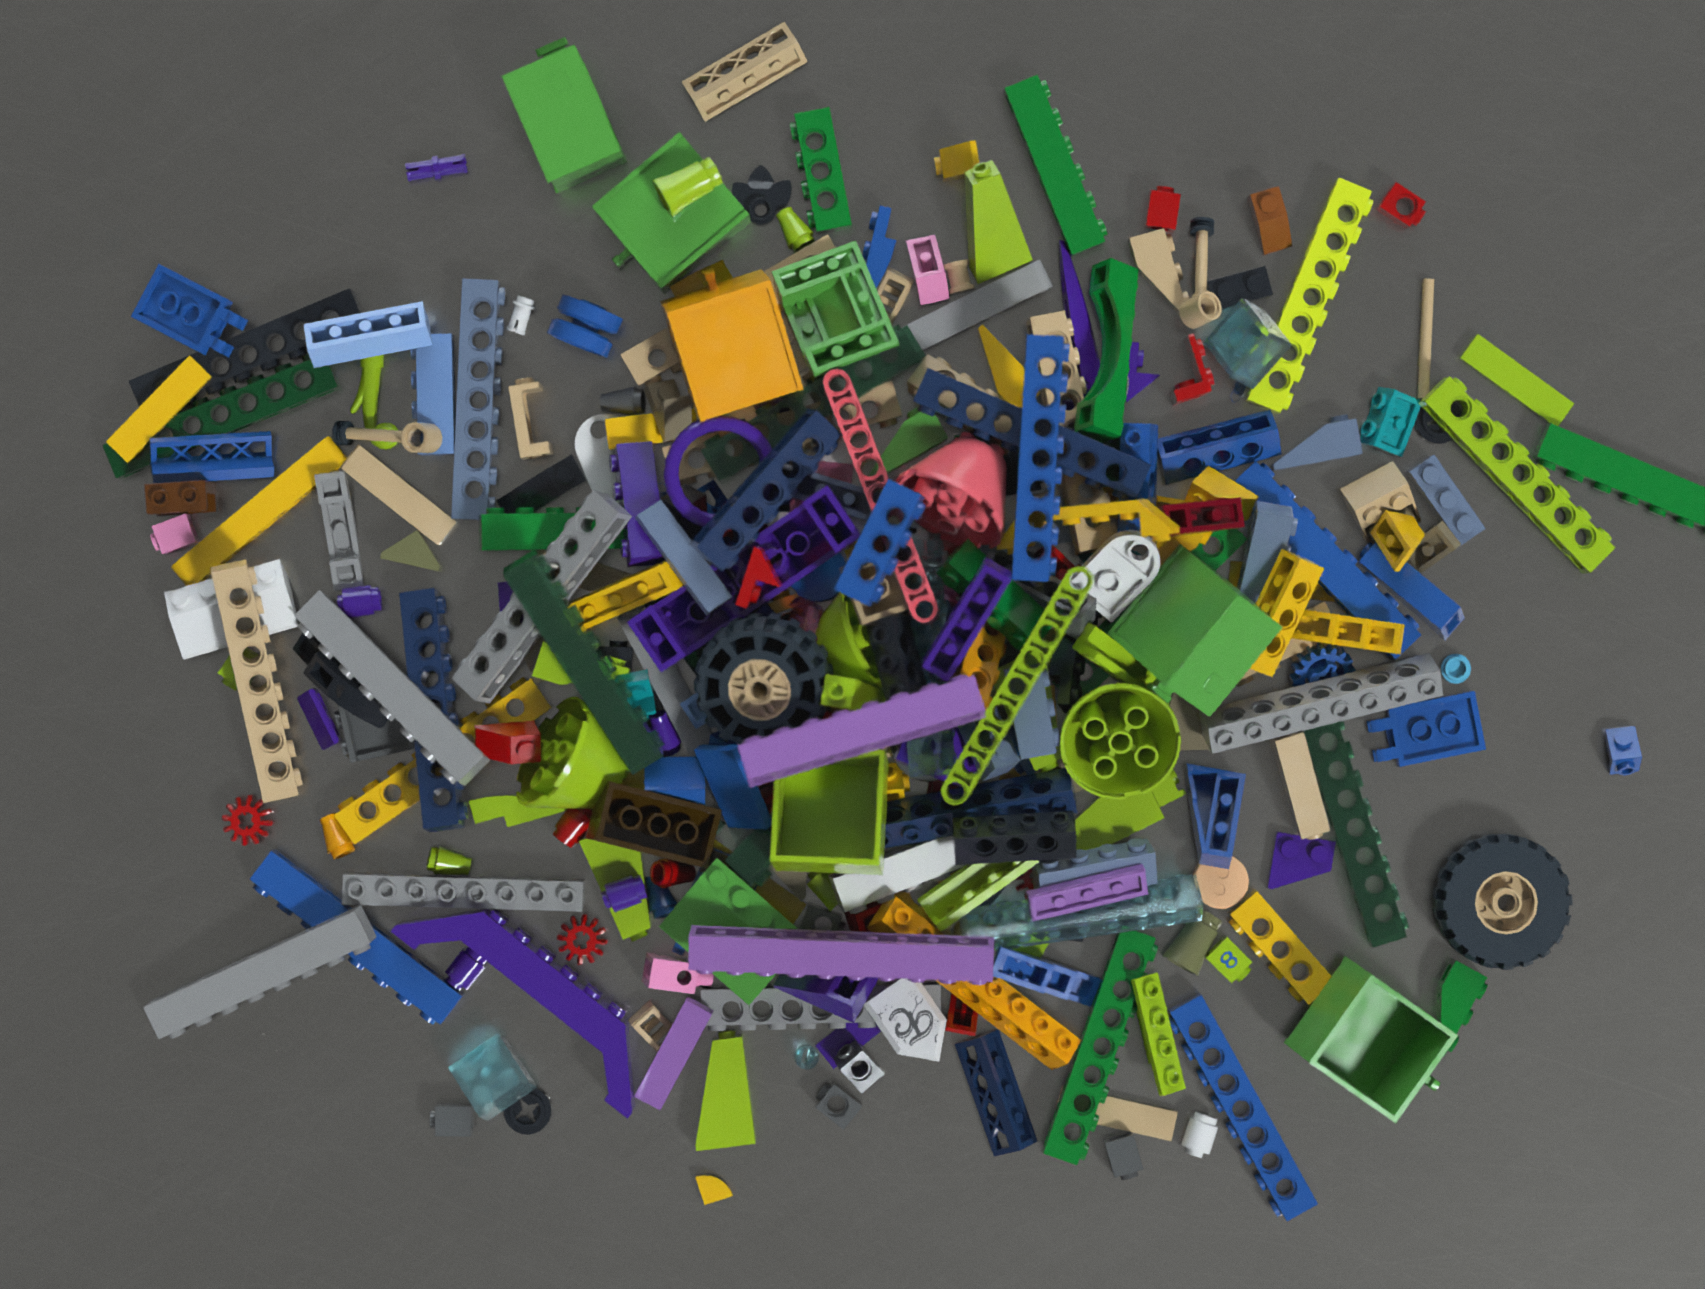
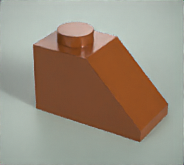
[1247,186,1293,255]

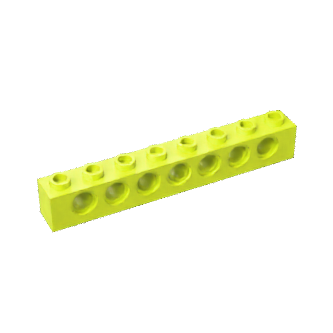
[1245,178,1374,414]

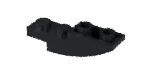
[1049,610,1103,713]
[293,632,389,728]

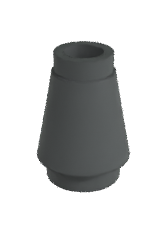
[600,386,646,415]

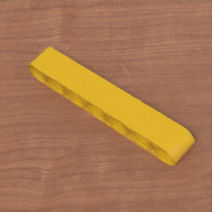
[171,436,347,586]

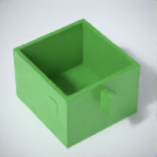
[502,37,628,193]
[592,132,751,295]
[1108,544,1283,717]
[1283,956,1458,1123]

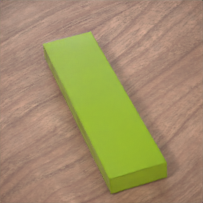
[1459,334,1575,426]

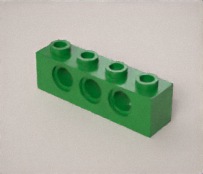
[789,107,852,234]

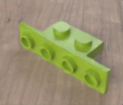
[1132,972,1186,1096]

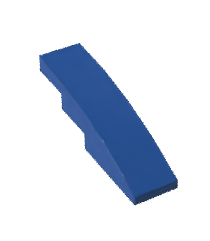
[993,946,1101,1007]

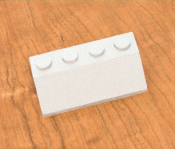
[164,559,299,659]

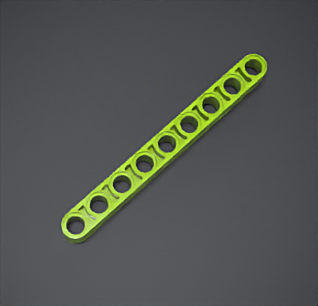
[941,566,1094,805]

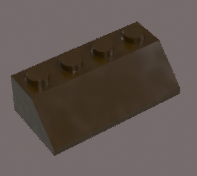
[586,781,722,869]

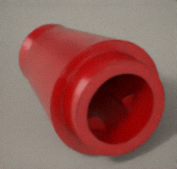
[650,858,695,888]

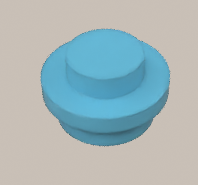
[1440,654,1471,684]

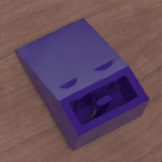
[773,974,878,1023]

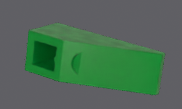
[1437,958,1488,1056]

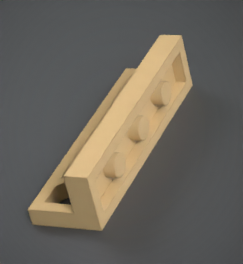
[682,22,808,121]

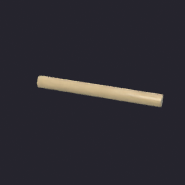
[1417,279,1435,399]

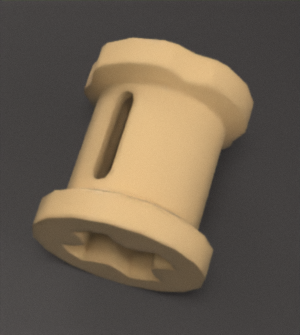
[943,259,975,295]

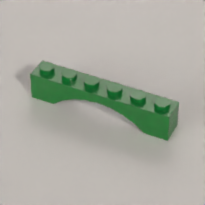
[1074,258,1139,443]

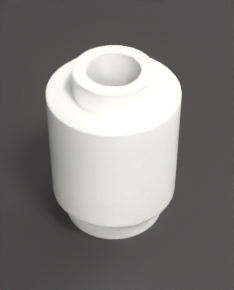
[1181,1111,1218,1158]

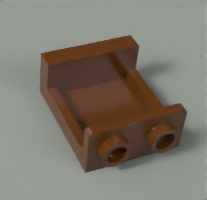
[144,480,218,516]

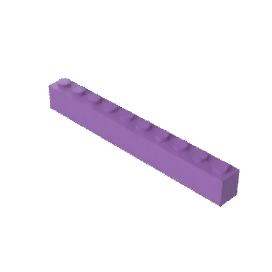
[688,925,994,985]

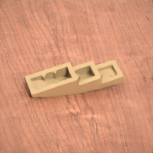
[340,444,456,545]

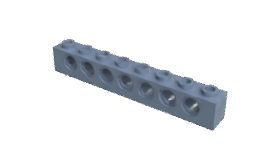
[451,278,505,520]

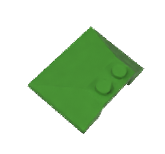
[771,240,899,377]

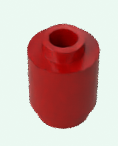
[552,809,592,848]

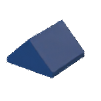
[644,756,706,806]

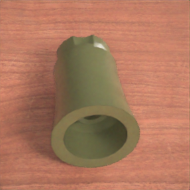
[1162,907,1222,977]

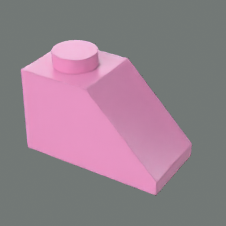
[906,235,950,305]

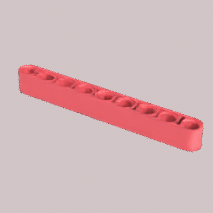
[823,369,939,625]

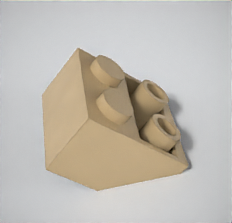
[1340,461,1421,545]

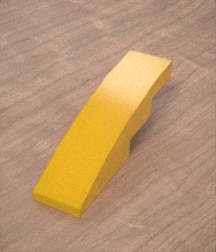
[1291,610,1405,655]

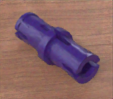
[405,154,468,182]

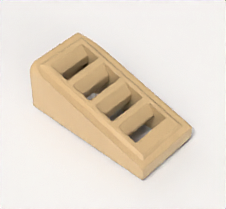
[877,267,914,325]
[628,1000,672,1052]

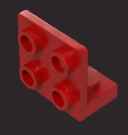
[1169,334,1215,405]

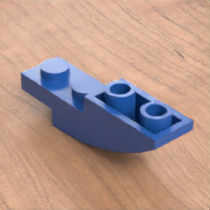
[862,205,896,289]

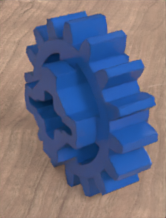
[1289,643,1356,687]

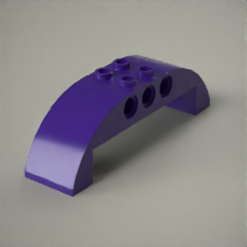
[627,485,861,672]

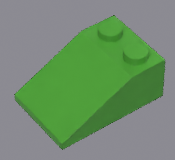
[868,407,948,477]

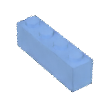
[304,301,432,368]

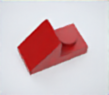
[735,546,782,609]

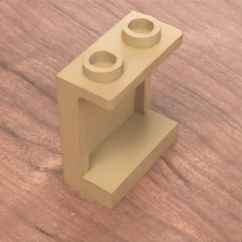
[508,377,554,460]

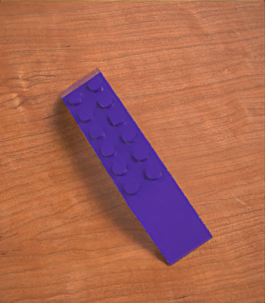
[391,909,635,1119]

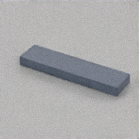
[635,500,732,616]

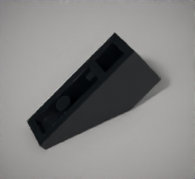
[496,454,588,514]

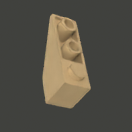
[1127,228,1189,316]

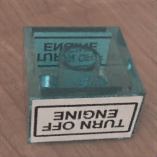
[1204,298,1292,389]
[448,1033,537,1121]

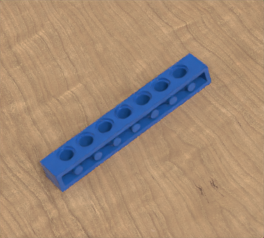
[1012,334,1070,582]
[1168,993,1318,1221]

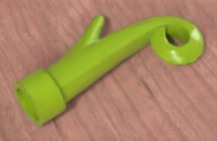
[350,355,398,450]

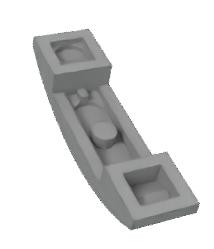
[314,470,364,591]

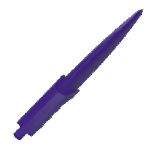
[1059,240,1113,445]

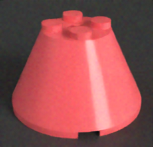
[895,432,1007,549]

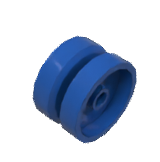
[547,294,623,358]

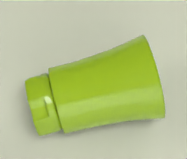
[652,157,723,218]

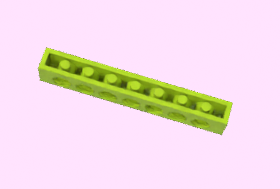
[1418,376,1615,574]

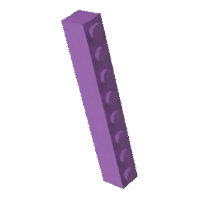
[738,675,986,787]

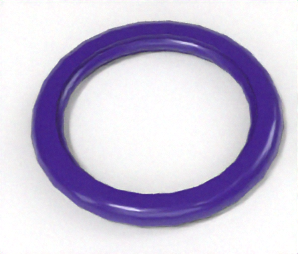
[664,415,773,527]

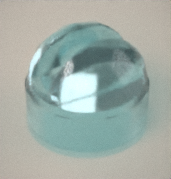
[794,1045,819,1070]

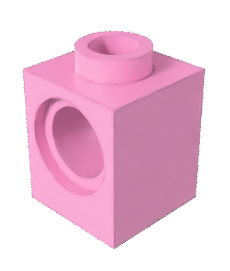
[150,514,200,555]

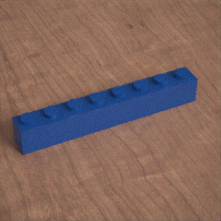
[1235,461,1422,661]
[250,849,465,1025]

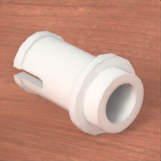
[507,295,536,335]

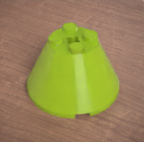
[810,592,883,690]
[1060,683,1181,800]
[516,697,631,809]

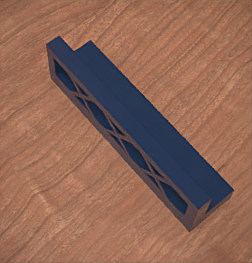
[954,1029,1038,1157]

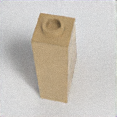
[1269,731,1330,840]

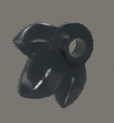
[732,165,792,225]

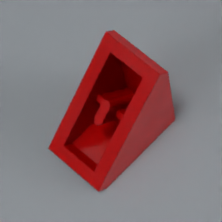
[945,993,978,1036]

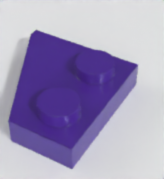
[1267,831,1336,889]

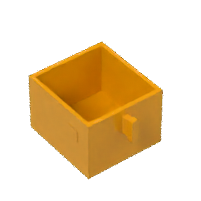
[660,268,803,422]

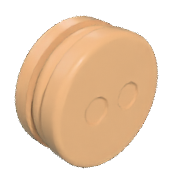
[1192,856,1249,909]

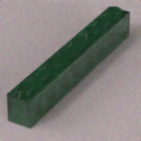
[502,549,665,775]

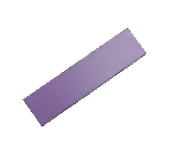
[1026,864,1148,922]
[634,996,714,1110]

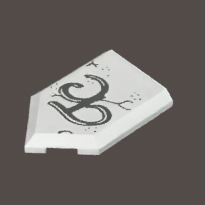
[864,978,947,1062]

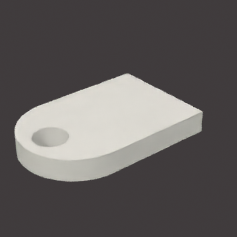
[575,414,619,503]
[1072,530,1160,622]

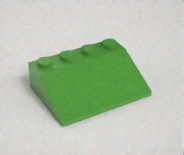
[659,858,798,1005]

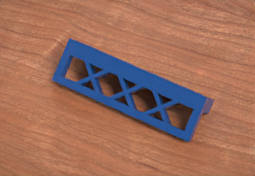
[150,431,274,484]

